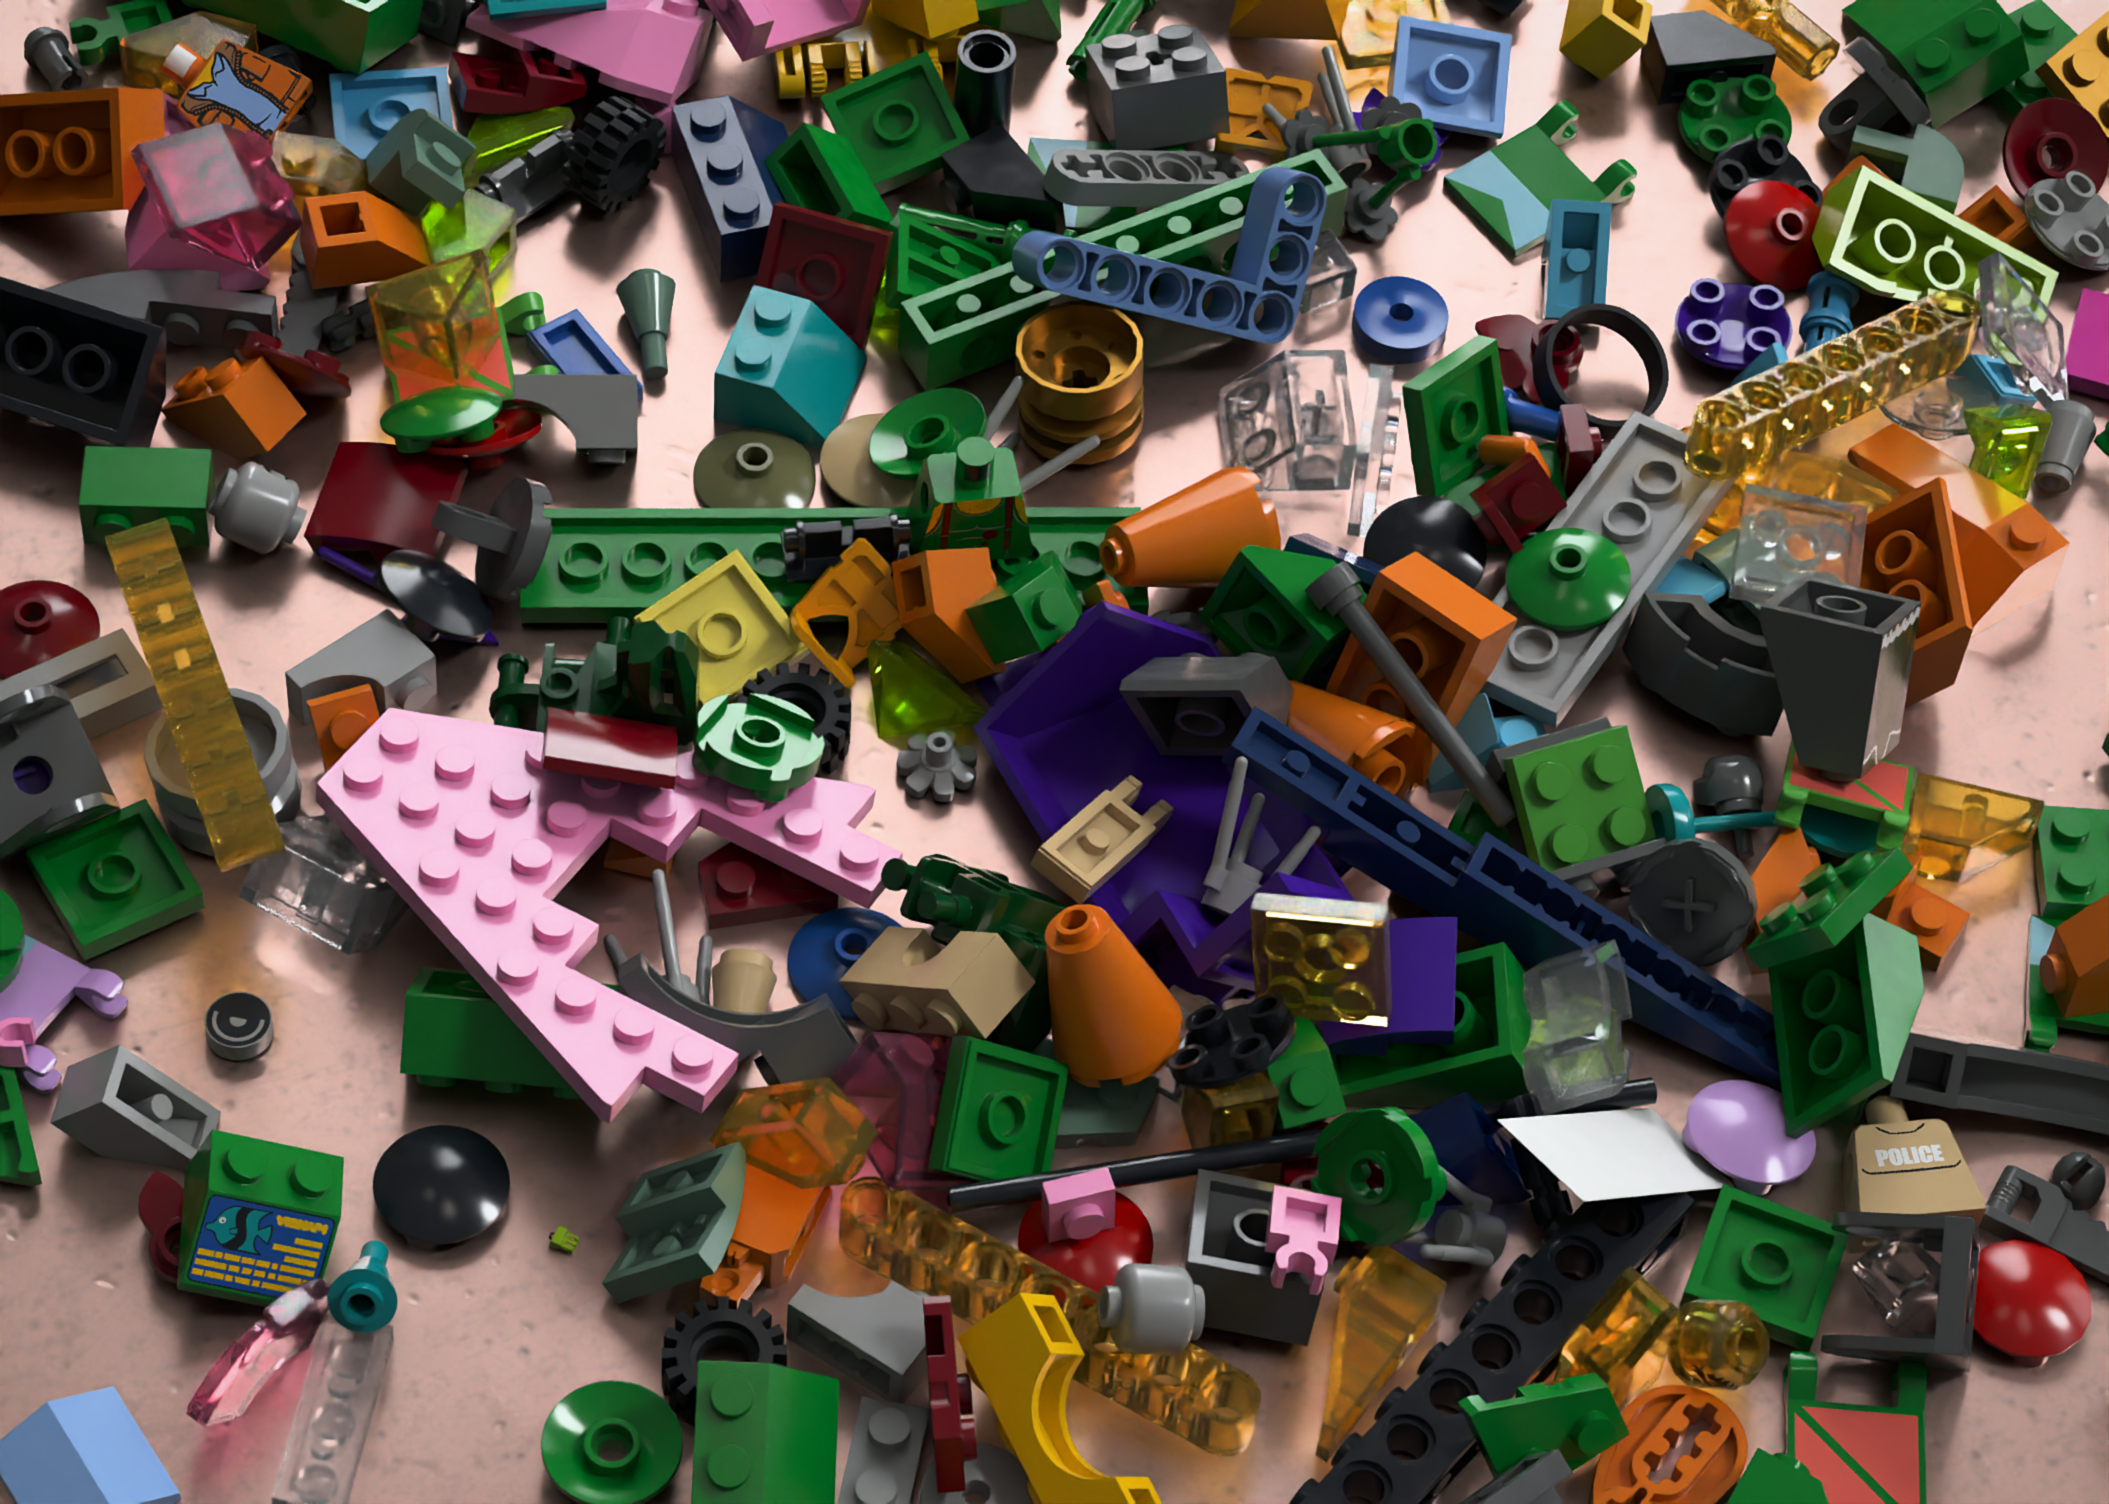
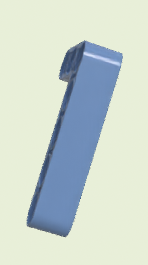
[1012,167,1327,344]

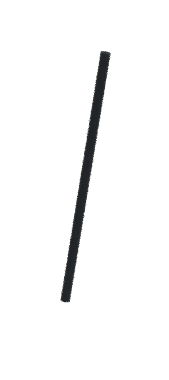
[945,1077,1657,1214]

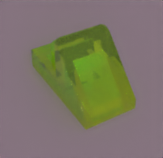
[1963,404,2053,499]

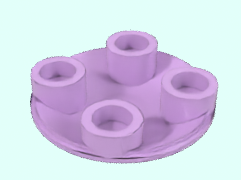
[1682,1080,1816,1196]

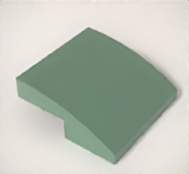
[602,1142,746,1303]

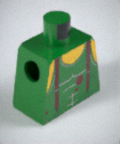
[906,437,1033,560]

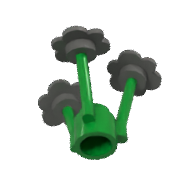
[1281,97,1438,242]

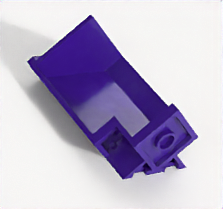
[972,600,1361,1021]

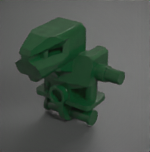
[489,616,700,746]
[881,854,1068,1053]

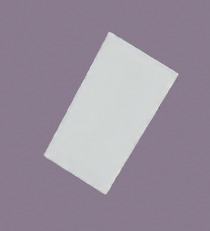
[1497,1108,1736,1202]

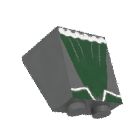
[1759,574,1921,782]

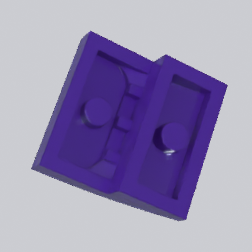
[1321,917,1458,1056]

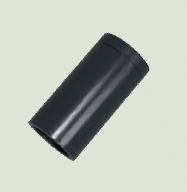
[954,30,1016,139]

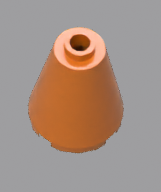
[1099,466,1281,589]
[1286,680,1433,805]
[1045,904,1184,1088]

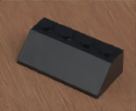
[0,276,167,448]

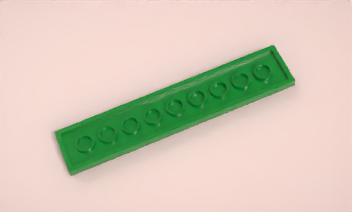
[520,507,1149,623]

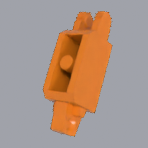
[699,1095,834,1310]

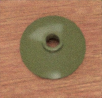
[693,428,816,508]

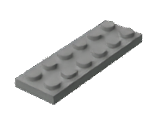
[1480,410,1742,728]

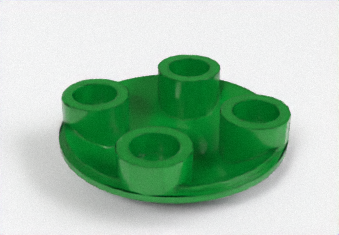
[1678,74,1792,164]
[380,386,503,453]

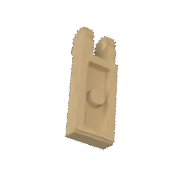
[1030,775,1174,905]

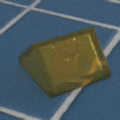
[365,248,501,388]

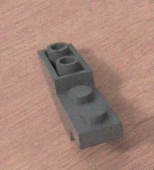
[43,269,279,350]

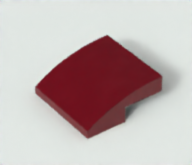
[448,47,587,114]
[304,442,469,566]
[541,707,678,790]

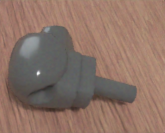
[1693,754,1763,859]

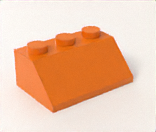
[0,87,166,216]
[1836,477,1973,709]

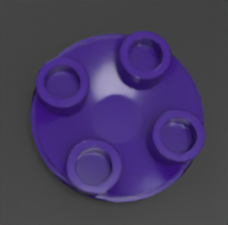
[1674,278,1793,370]

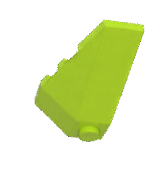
[1811,165,2059,325]

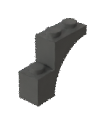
[614,952,864,1103]

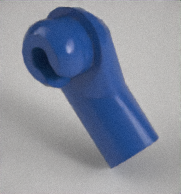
[1503,387,1559,442]

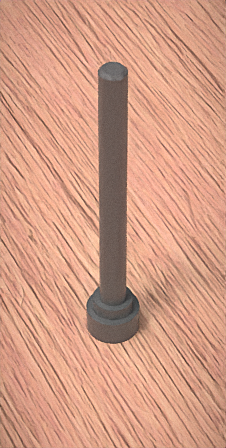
[1305,560,1517,828]

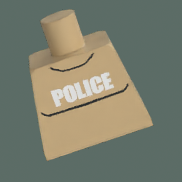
[1842,1095,1987,1254]

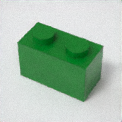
[764,122,893,231]
[78,446,216,548]

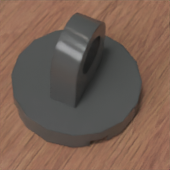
[1818,37,1932,149]
[430,477,553,603]
[1628,838,1758,967]

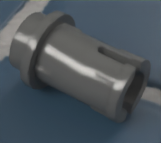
[24,26,89,91]

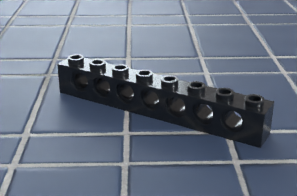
[1289,1192,1695,1504]

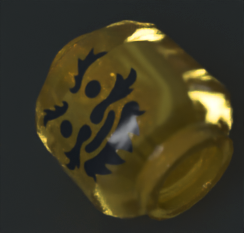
[1665,1299,1770,1391]

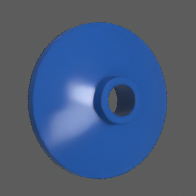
[787,907,902,1021]

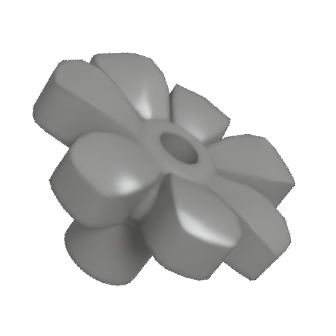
[896,729,977,802]

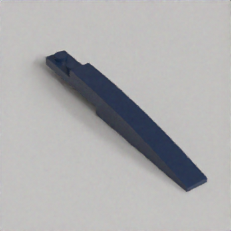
[1221,706,1781,1088]

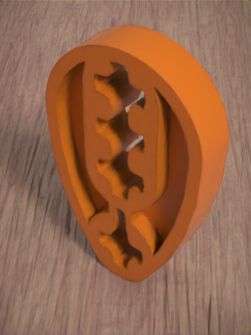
[1588,1385,1748,1504]

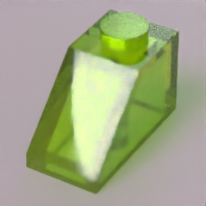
[420,185,517,317]

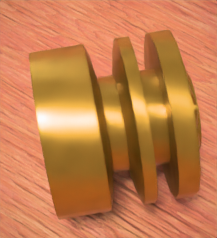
[1015,301,1144,465]

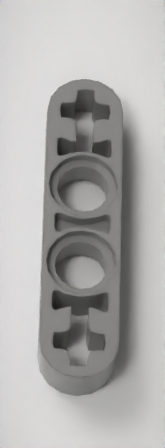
[1042,149,1250,207]

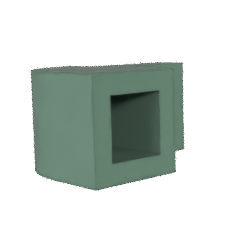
[366,108,476,217]
[1845,123,1964,215]

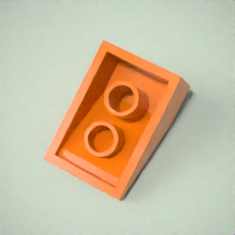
[1325,551,1517,792]

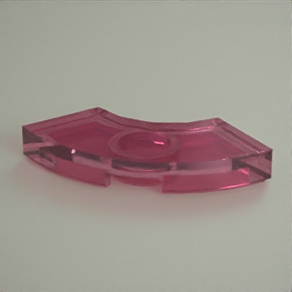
[186,1278,331,1427]

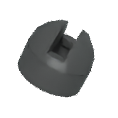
[2049,1152,2106,1210]

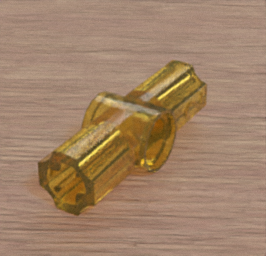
[1710,0,1840,82]

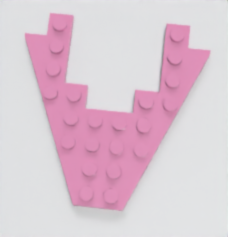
[316,708,903,1124]

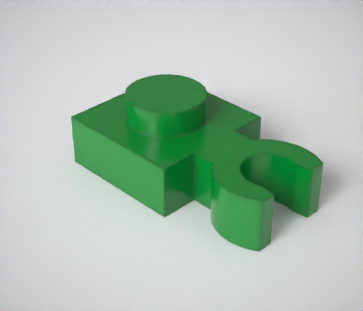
[69,0,179,66]

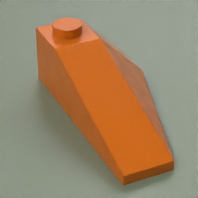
[1847,423,2070,638]

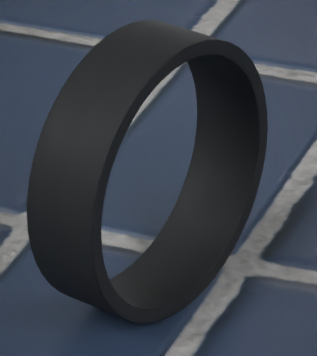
[1532,304,1669,440]

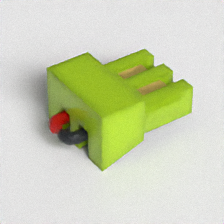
[549,1225,580,1254]

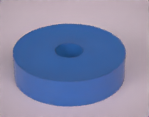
[1352,276,1449,364]

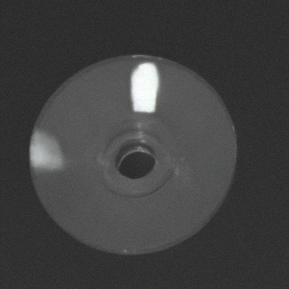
[1878,372,2000,441]

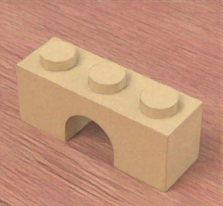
[839,926,1035,1039]

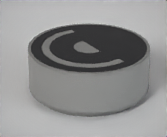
[204,991,273,1060]

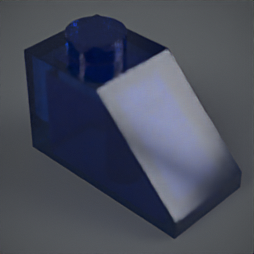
[1409,1091,1532,1206]

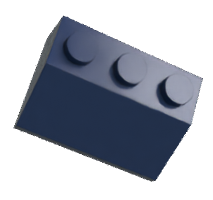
[671,95,789,283]

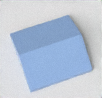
[1387,15,1512,139]
[0,1386,181,1504]

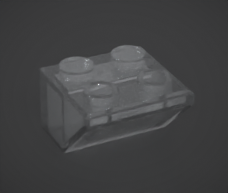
[1217,349,1358,492]
[238,812,410,955]

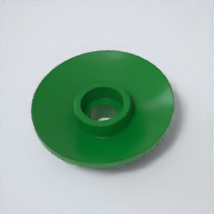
[869,388,987,480]
[1506,528,1631,631]
[541,1380,683,1504]

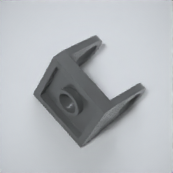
[0,684,121,863]
[1820,1212,1981,1372]

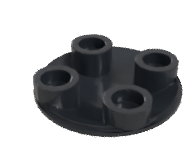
[1709,134,1823,234]
[1363,496,1487,589]
[373,550,494,642]
[1168,993,1296,1090]
[373,1125,510,1251]

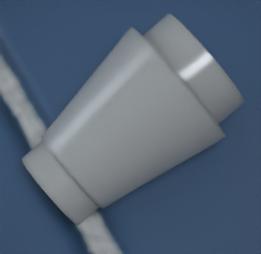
[2034,399,2097,493]

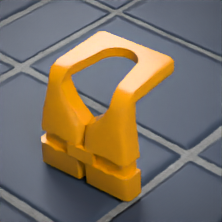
[1214,67,1313,165]
[789,538,902,689]

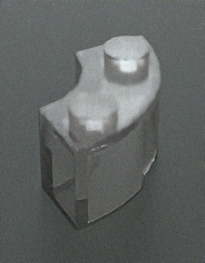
[1522,939,1633,1116]

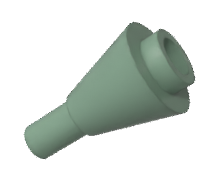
[616,268,676,379]

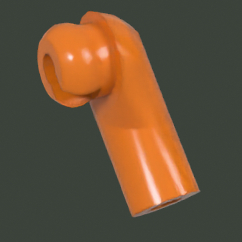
[1478,434,1551,478]

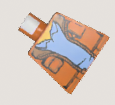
[161,39,313,182]

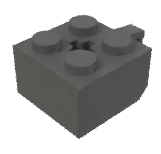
[1085,25,1230,150]

